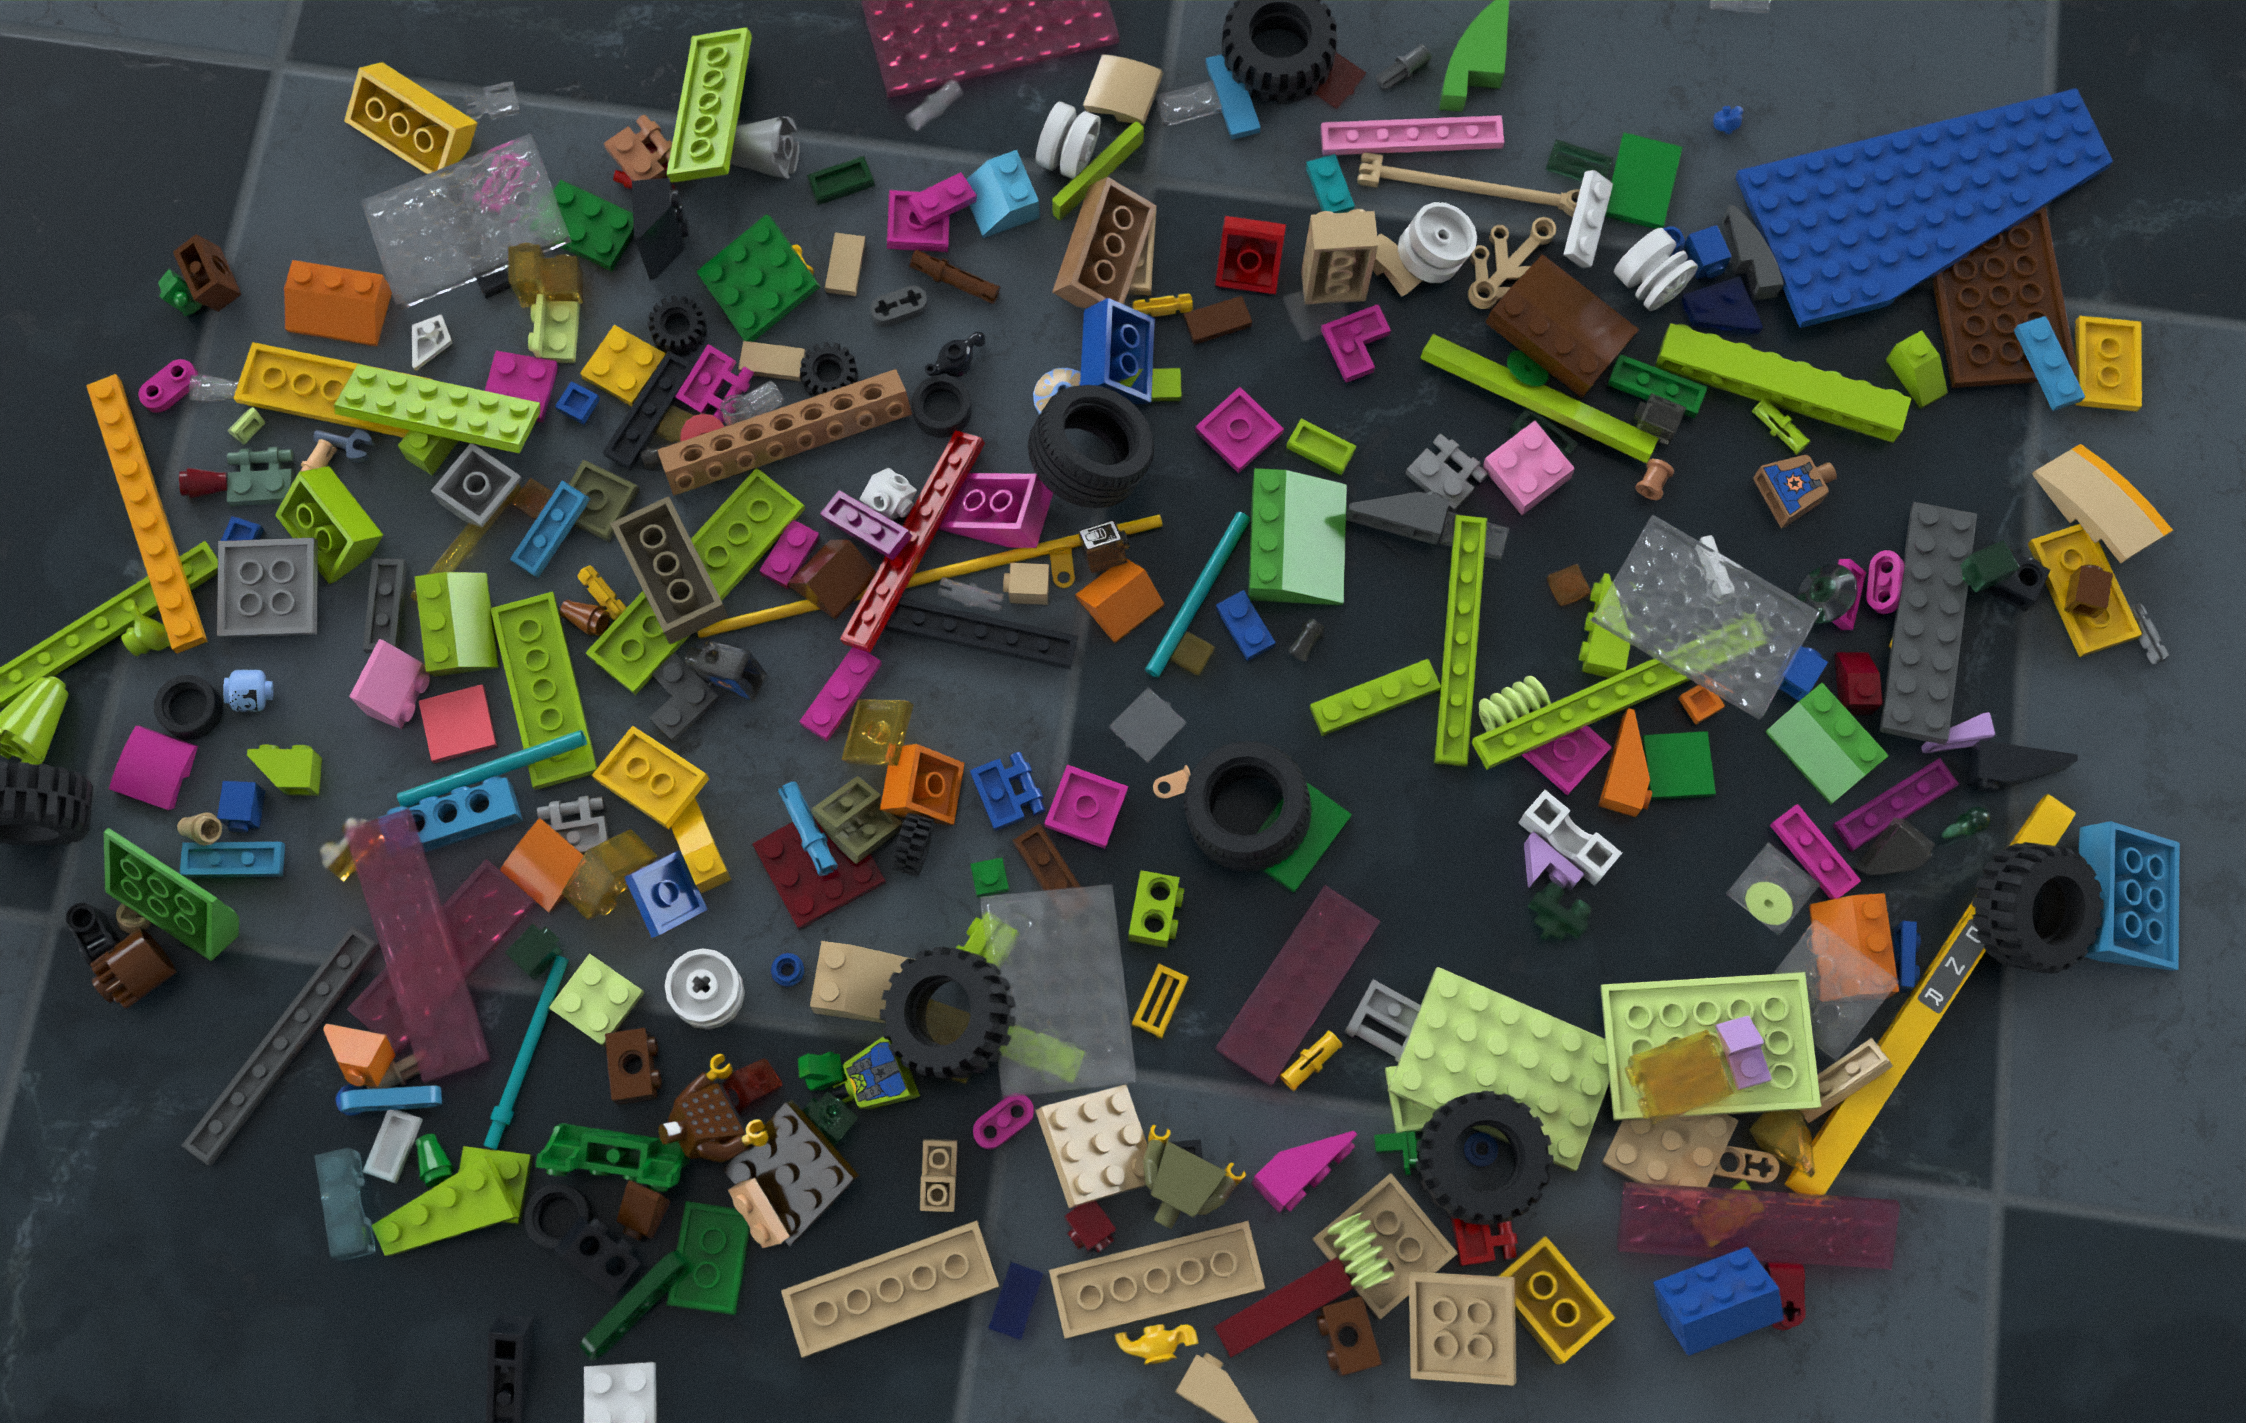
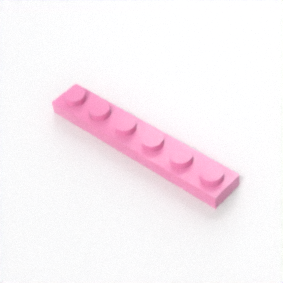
[1320,116,1504,156]

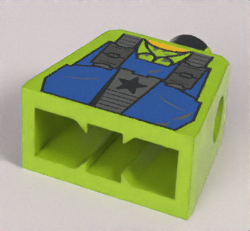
[833,1036,920,1110]

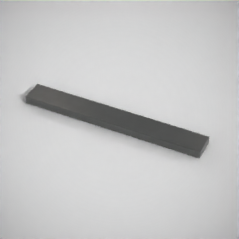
[181,925,381,1166]

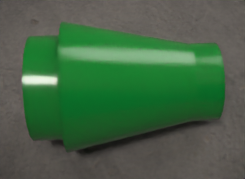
[415,1134,454,1188]

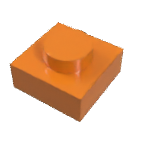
[1678,679,1725,725]

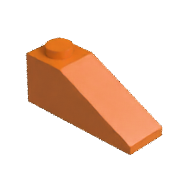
[1598,708,1652,817]

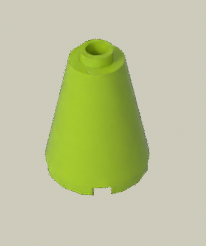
[0,676,69,765]

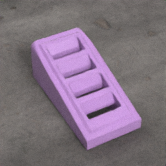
[1921,712,1995,753]

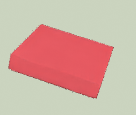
[419,684,498,764]

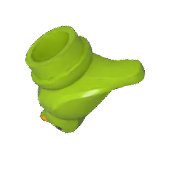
[121,604,171,657]

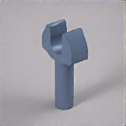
[313,429,375,463]

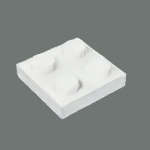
[584,1362,656,1423]

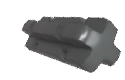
[2130,603,2169,664]

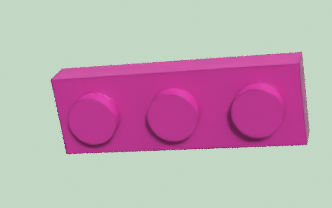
[799,647,882,742]
[1770,804,1861,900]

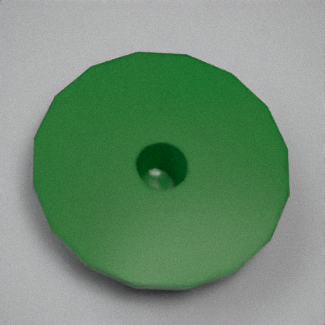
[1507,351,1548,386]

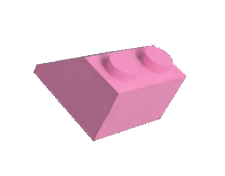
[349,639,430,729]

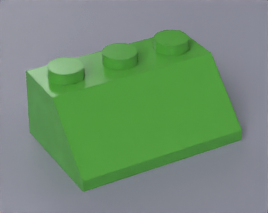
[1765,683,1889,805]

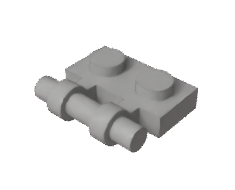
[1405,434,1488,514]
[537,795,610,855]

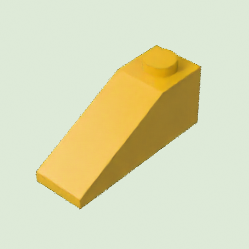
[671,798,732,894]

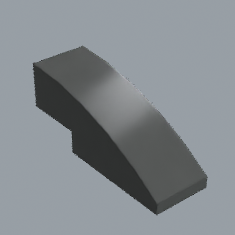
[1721,205,1784,301]

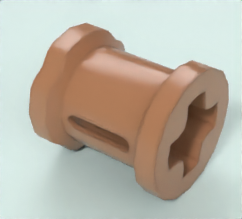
[1635,458,1674,500]

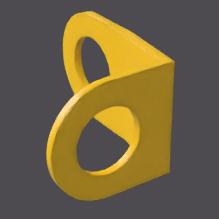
[1050,545,1075,588]

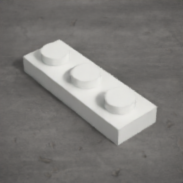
[1563,170,1613,268]

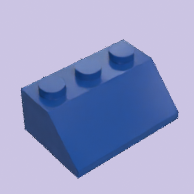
[1080,298,1155,404]

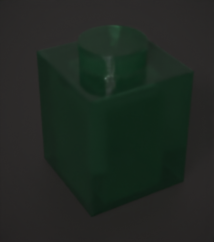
[1960,540,2020,593]
[504,924,563,980]

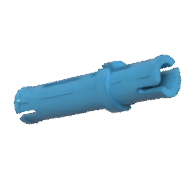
[778,782,838,876]

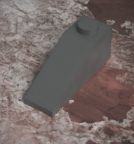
[1346,491,1450,545]

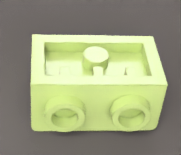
[528,294,580,363]

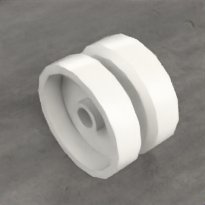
[1035,101,1100,179]
[1398,202,1477,283]
[665,948,745,1030]

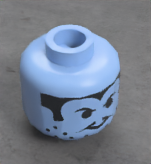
[223,670,273,712]

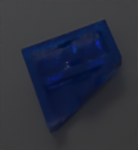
[1681,276,1763,334]

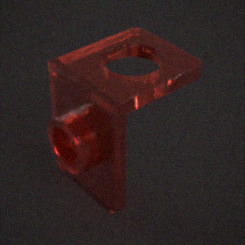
[722,1058,782,1115]

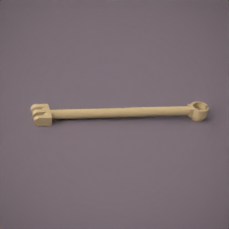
[1357,153,1580,216]

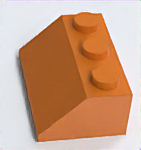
[284,260,392,346]
[1809,893,1899,1003]

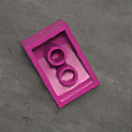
[939,473,1053,548]

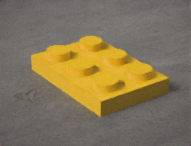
[2075,316,2142,412]
[592,725,709,829]

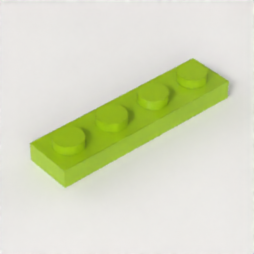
[1310,659,1441,736]

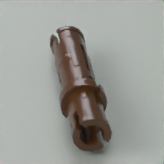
[909,249,1001,304]

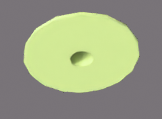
[1745,882,1793,925]

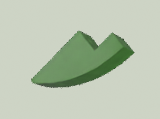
[1439,0,1509,112]

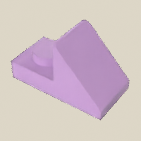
[1524,832,1584,891]
[1715,1015,1772,1091]

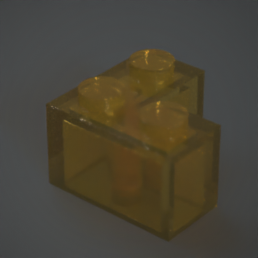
[508,242,583,308]
[562,829,657,920]

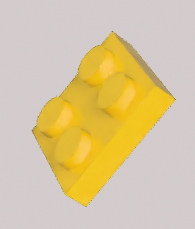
[580,325,666,407]

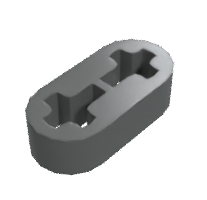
[870,285,928,327]

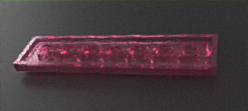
[344,808,491,1083]
[1617,1182,1900,1269]

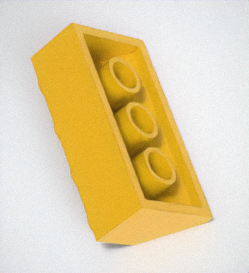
[344,62,478,182]

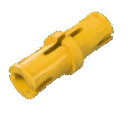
[1279,1030,1343,1091]

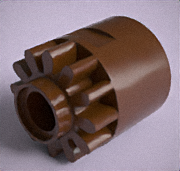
[90,927,177,1008]

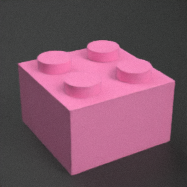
[1483,421,1575,515]

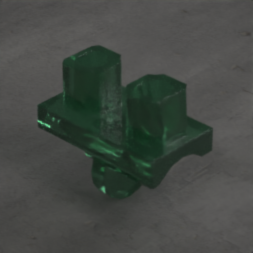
[1528,882,1592,941]

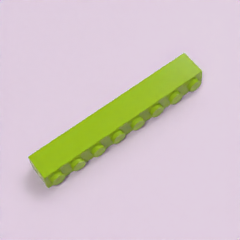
[1655,323,1911,443]

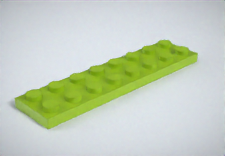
[586,468,805,695]

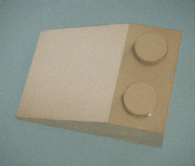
[810,941,916,1023]

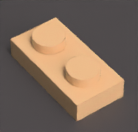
[728,1178,789,1248]

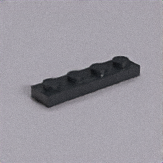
[602,351,695,470]

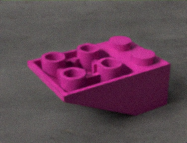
[1251,1131,1357,1213]

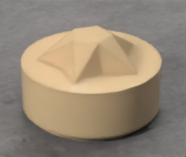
[116,903,151,933]

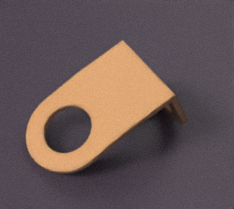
[1153,765,1191,799]

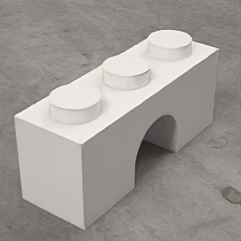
[1518,790,1622,886]

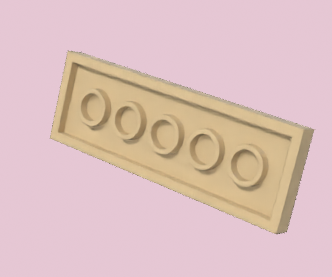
[781,1221,999,1358]
[1049,1221,1266,1339]

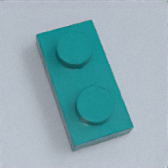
[1306,154,1355,213]

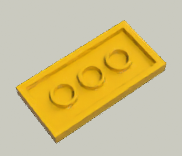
[2028,524,2142,658]

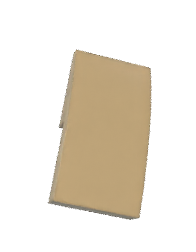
[1373,234,1423,297]
[920,1139,958,1212]

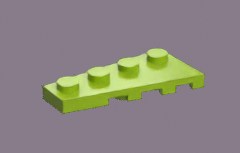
[371,1156,520,1256]

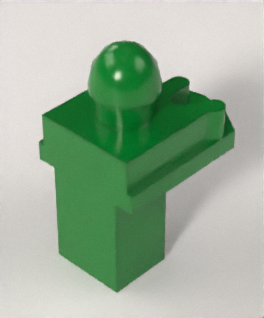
[158,269,202,316]
[798,1052,847,1091]
[1374,1131,1421,1176]

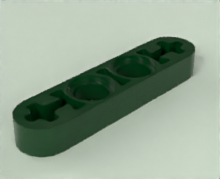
[579,1250,690,1360]

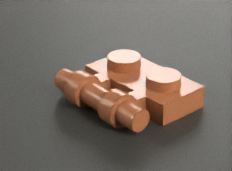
[604,115,672,181]

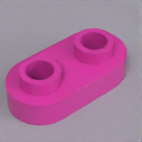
[139,359,199,413]
[1866,550,1905,614]
[973,1093,1034,1150]

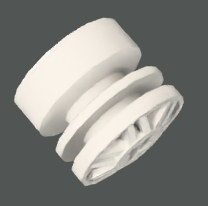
[1614,228,1698,311]

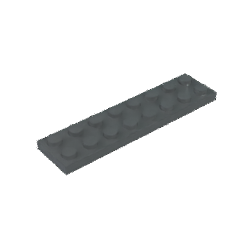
[1880,502,1977,745]

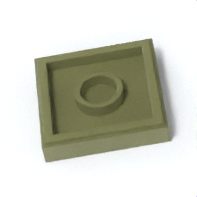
[569,459,640,542]

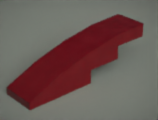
[1214,1256,1356,1358]

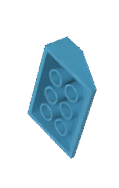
[2079,821,2180,971]

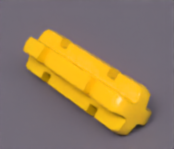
[1132,293,1193,317]
[577,565,627,620]

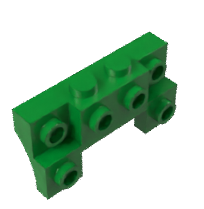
[536,1123,690,1192]

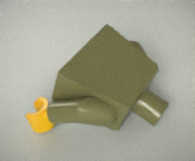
[1143,1125,1246,1229]

